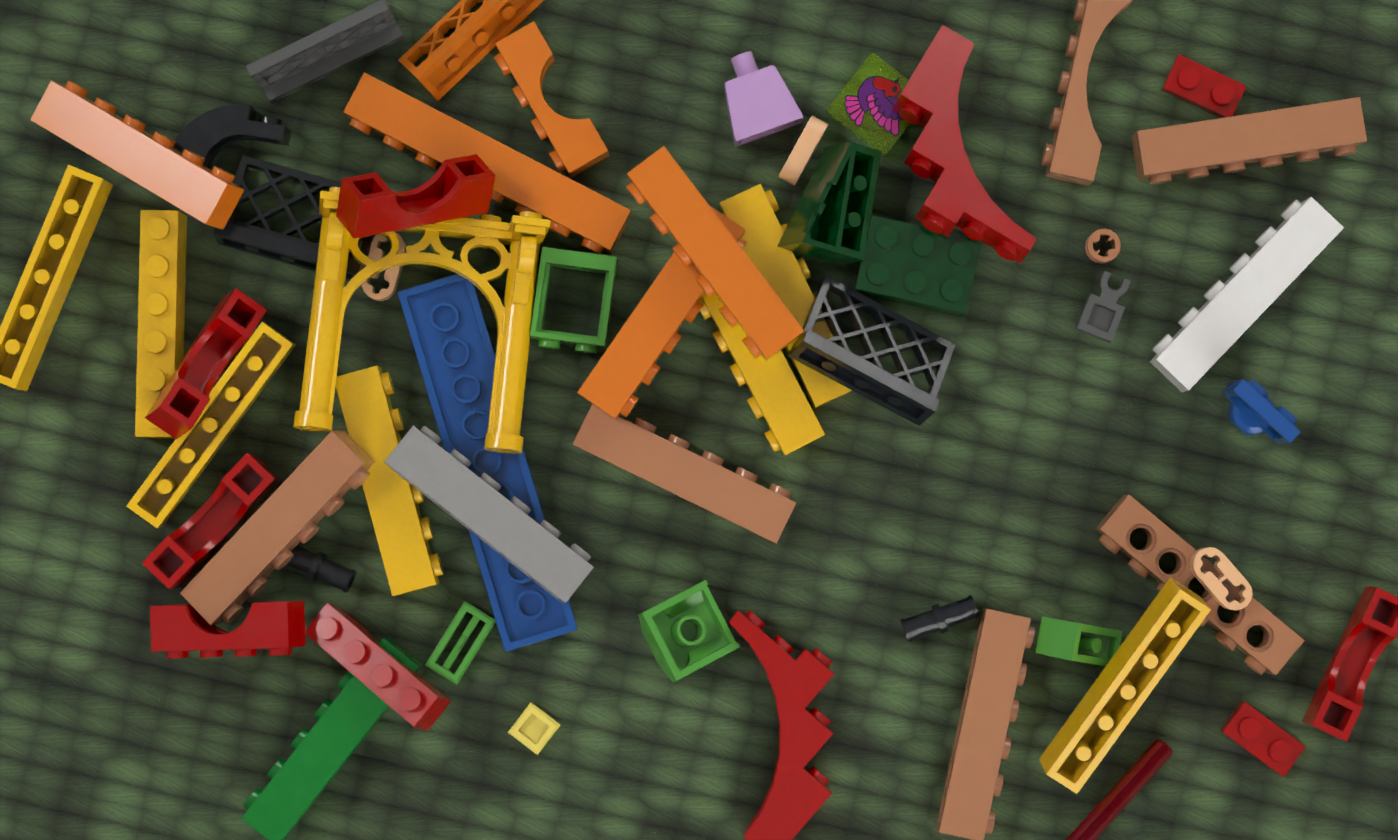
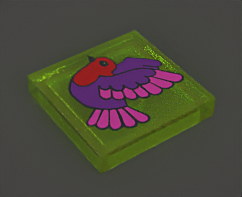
[826,52,911,157]

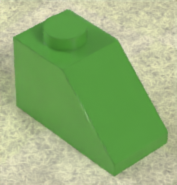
[1035,616,1123,666]

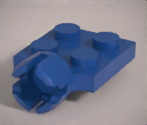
[1221,379,1301,444]

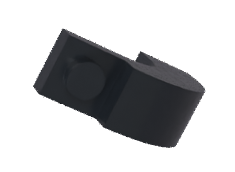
[173,104,291,169]

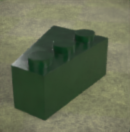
[777,142,882,265]

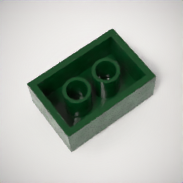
[853,215,982,317]

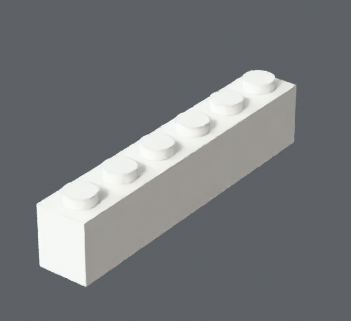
[1150,197,1344,392]

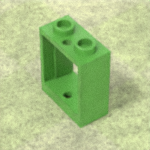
[530,247,618,354]

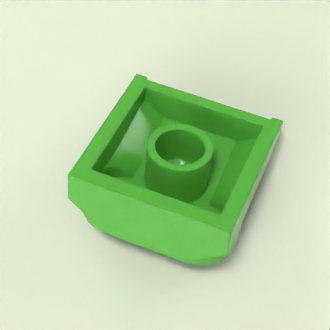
[638,580,740,682]

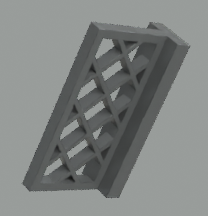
[246,0,405,103]

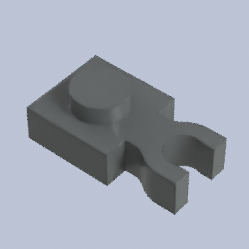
[1075,271,1131,343]

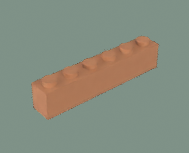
[1131,97,1367,185]
[573,404,796,544]
[180,430,375,625]
[936,608,1035,840]

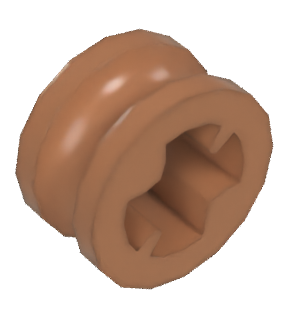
[1085,229,1121,264]

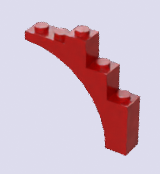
[893,25,1037,264]
[729,610,834,840]

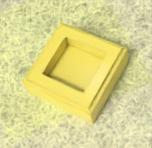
[508,701,561,755]

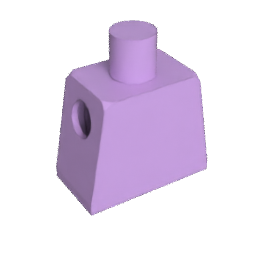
[724,51,803,147]

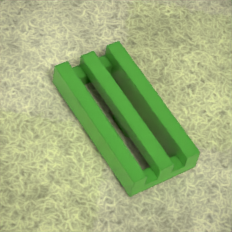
[425,601,496,685]

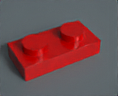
[1161,54,1246,118]
[1220,701,1306,777]

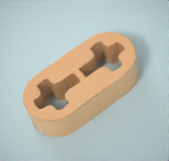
[778,116,829,186]
[362,232,406,301]
[1190,547,1253,610]

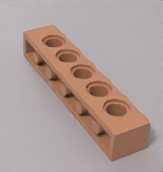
[1095,494,1305,675]

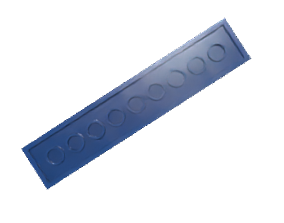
[397,274,578,652]

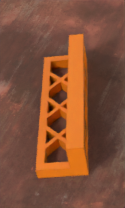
[398,0,544,101]

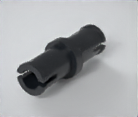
[287,546,356,593]
[900,595,980,642]

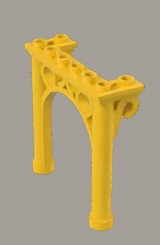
[293,187,551,454]

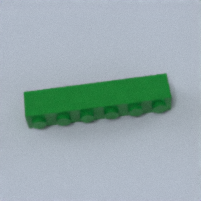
[241,637,423,840]

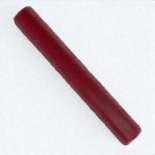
[1066,739,1173,840]

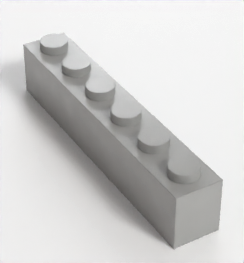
[384,425,594,604]

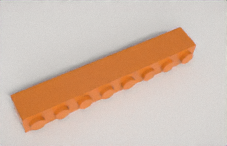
[343,72,632,254]

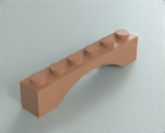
[1041,0,1133,186]

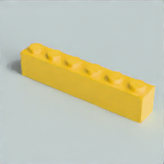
[0,165,113,391]
[719,184,852,409]
[135,210,187,439]
[699,292,825,456]
[126,322,296,529]
[336,366,444,596]
[1039,577,1211,794]

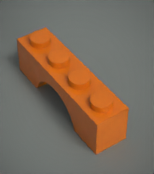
[493,21,609,178]

